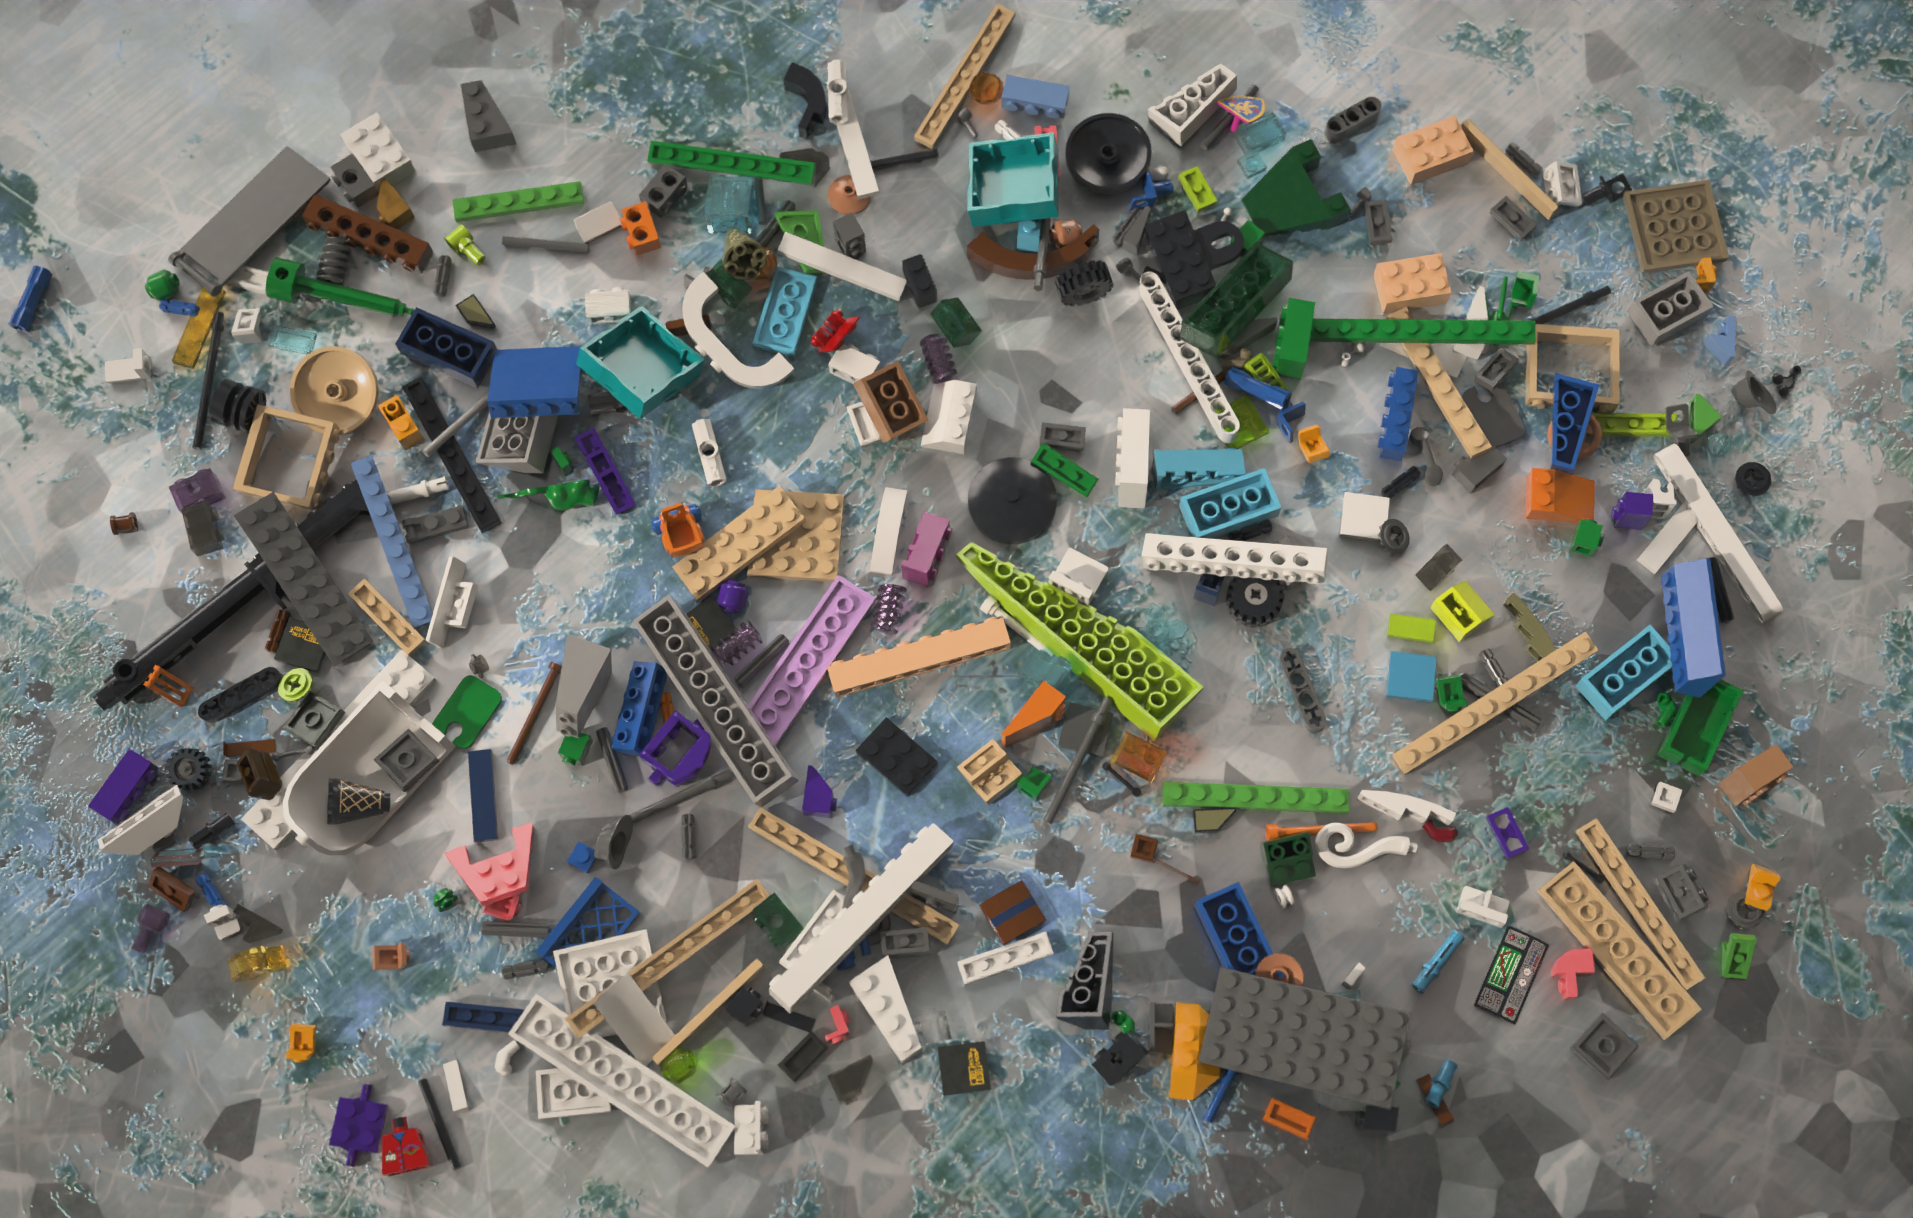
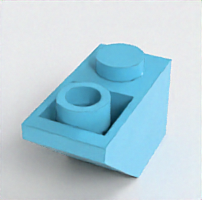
[1017,219,1041,254]

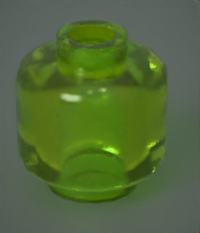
[661,1048,698,1084]

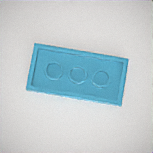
[752,267,818,357]

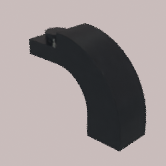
[783,62,827,139]

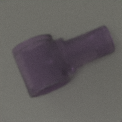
[131,904,170,953]

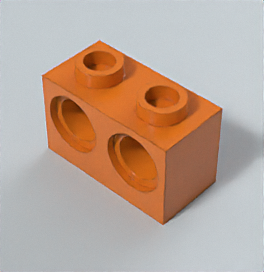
[620,202,661,256]

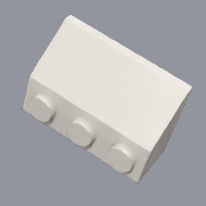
[921,380,977,454]

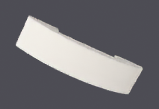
[870,487,908,575]

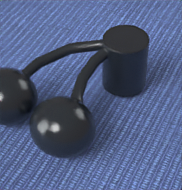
[1772,366,1801,397]

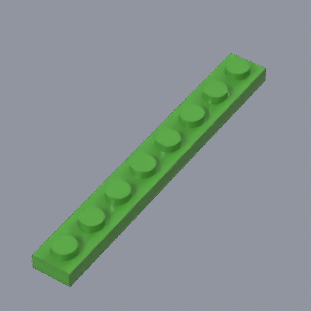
[1162,782,1349,814]

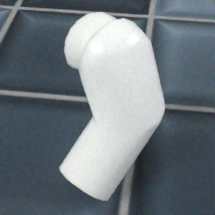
[1147,166,1169,181]
[495,1040,521,1076]

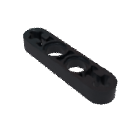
[198,667,283,723]

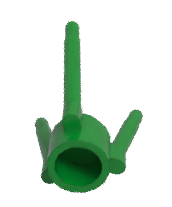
[1484,276,1514,321]

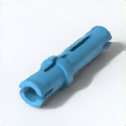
[1411,930,1465,994]

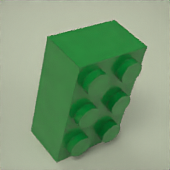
[1272,298,1315,380]

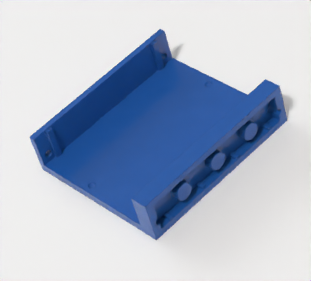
[487,346,581,418]

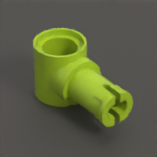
[444,224,486,266]

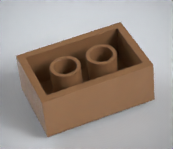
[853,361,928,443]
[1719,744,1793,807]

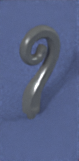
[842,844,891,945]

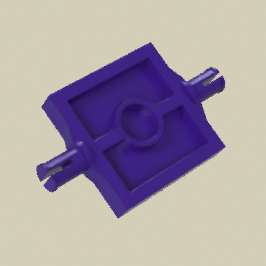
[329,1084,388,1167]

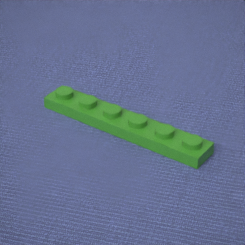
[453,181,584,222]

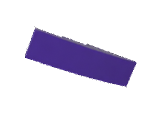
[574,428,636,515]

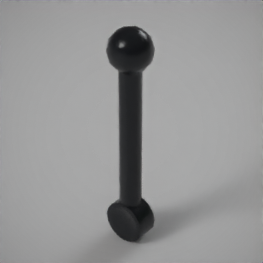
[1102,762,1141,797]
[1562,851,1606,883]

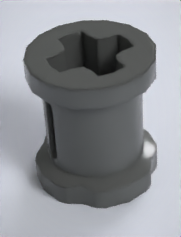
[716,1077,747,1109]

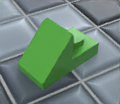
[1722,933,1756,979]

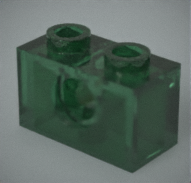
[930,297,982,348]
[752,892,804,950]

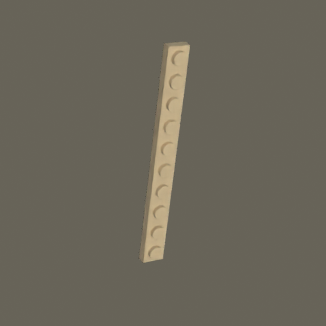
[1392,632,1599,775]
[748,807,960,946]
[564,878,771,1039]

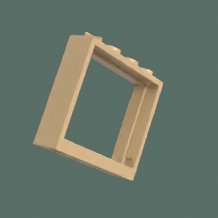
[1525,324,1620,413]
[233,405,340,511]

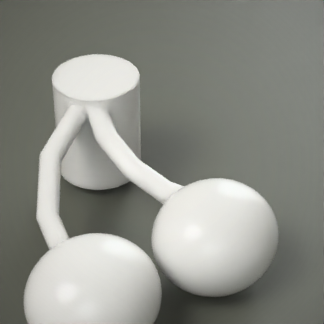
[1341,342,1365,367]

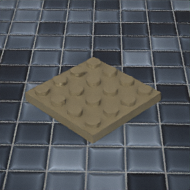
[1623,179,1729,273]

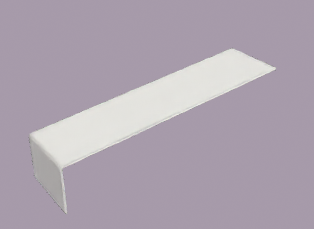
[443,1060,470,1115]

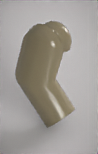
[1222,348,1253,370]

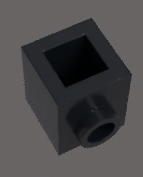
[725,987,763,1027]

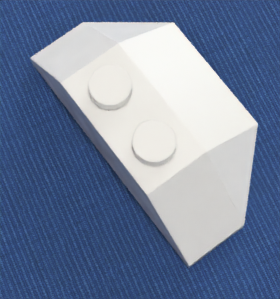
[97,785,183,855]

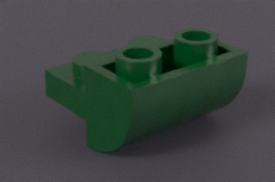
[1261,832,1316,887]

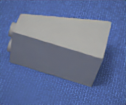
[555,634,612,738]

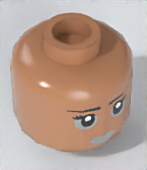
[1049,219,1082,248]

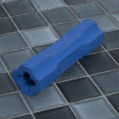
[8,265,53,332]
[1224,367,1292,411]

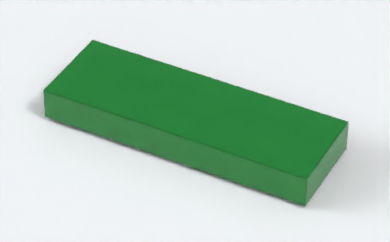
[1031,442,1099,498]

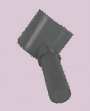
[958,107,978,138]
[1350,187,1371,216]
[1116,258,1141,282]

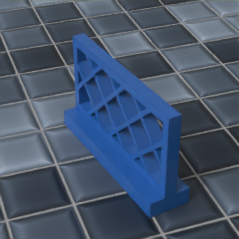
[536,877,639,968]

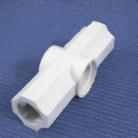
[828,60,848,125]
[692,419,727,487]

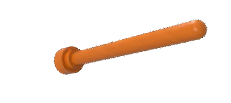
[1266,822,1378,841]

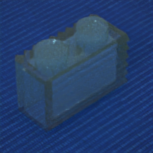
[1235,112,1286,158]

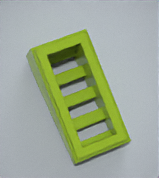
[1243,352,1288,391]

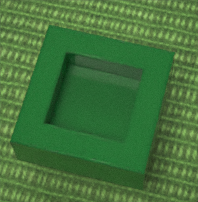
[551,447,573,476]

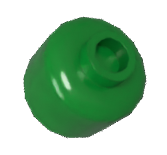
[145,269,180,301]

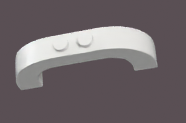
[682,272,794,389]

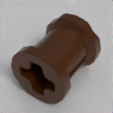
[110,512,138,535]

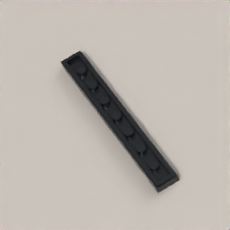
[402,377,502,533]

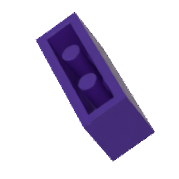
[88,748,158,825]

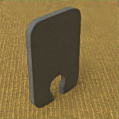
[1462,382,1525,448]

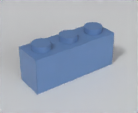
[1002,75,1070,119]

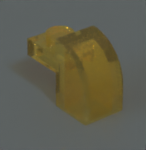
[227,946,287,983]

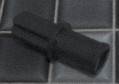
[189,812,235,849]

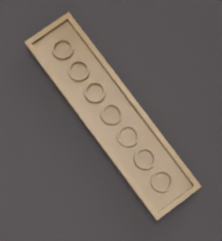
[1537,861,1702,1040]

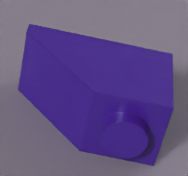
[802,765,837,818]

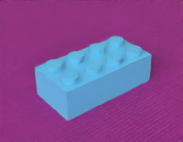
[1179,468,1282,539]
[1575,625,1672,721]

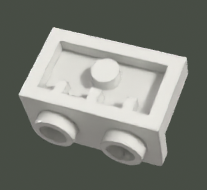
[1543,161,1582,207]

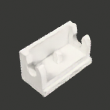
[1643,479,1676,519]

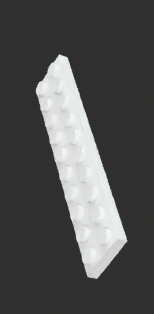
[241,650,436,850]
[508,994,735,1168]

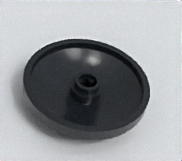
[1065,113,1152,194]
[968,457,1057,544]

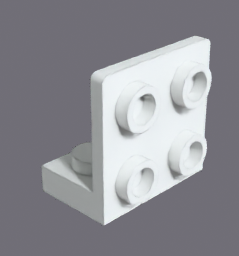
[1048,548,1108,606]
[734,1101,769,1155]

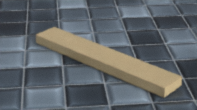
[1461,119,1558,221]
[652,959,765,1068]

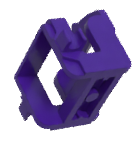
[639,710,712,788]

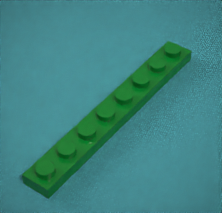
[647,140,817,186]

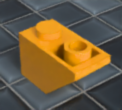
[378,395,424,450]

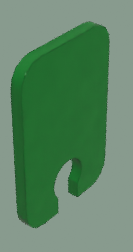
[432,675,502,749]

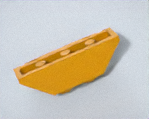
[1169,1002,1220,1100]

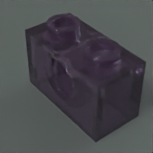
[168,468,226,517]

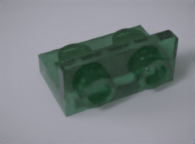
[706,259,753,308]

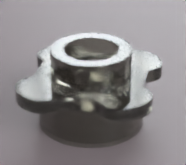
[469,654,489,679]

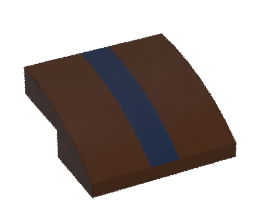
[979,880,1046,945]

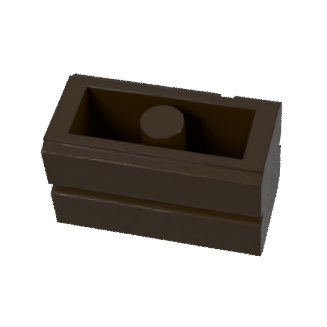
[237,748,282,801]

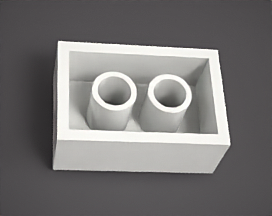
[340,112,416,192]

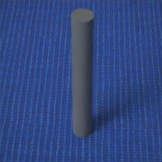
[753,178,767,225]

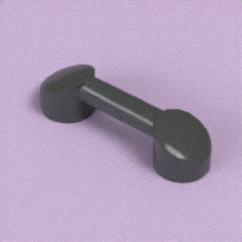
[1410,427,1443,486]

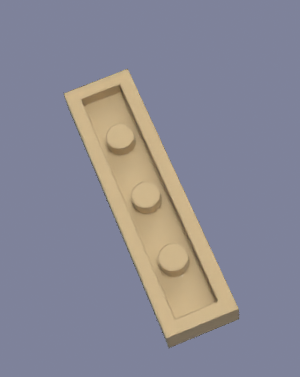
[348,578,426,656]

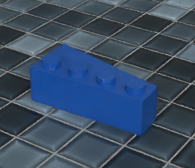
[1550,373,1599,475]

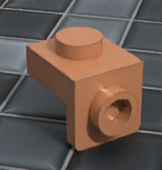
[372,943,410,971]

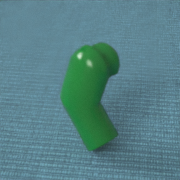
[1655,692,1676,728]
[1111,1010,1135,1035]

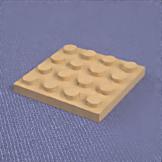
[747,489,845,582]

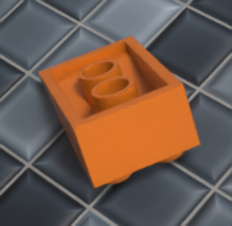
[1526,468,1595,523]
[1001,681,1066,748]

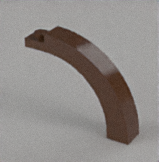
[967,224,1099,280]

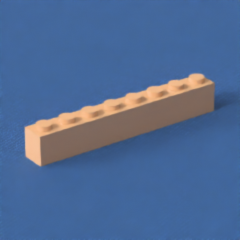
[827,617,1011,698]

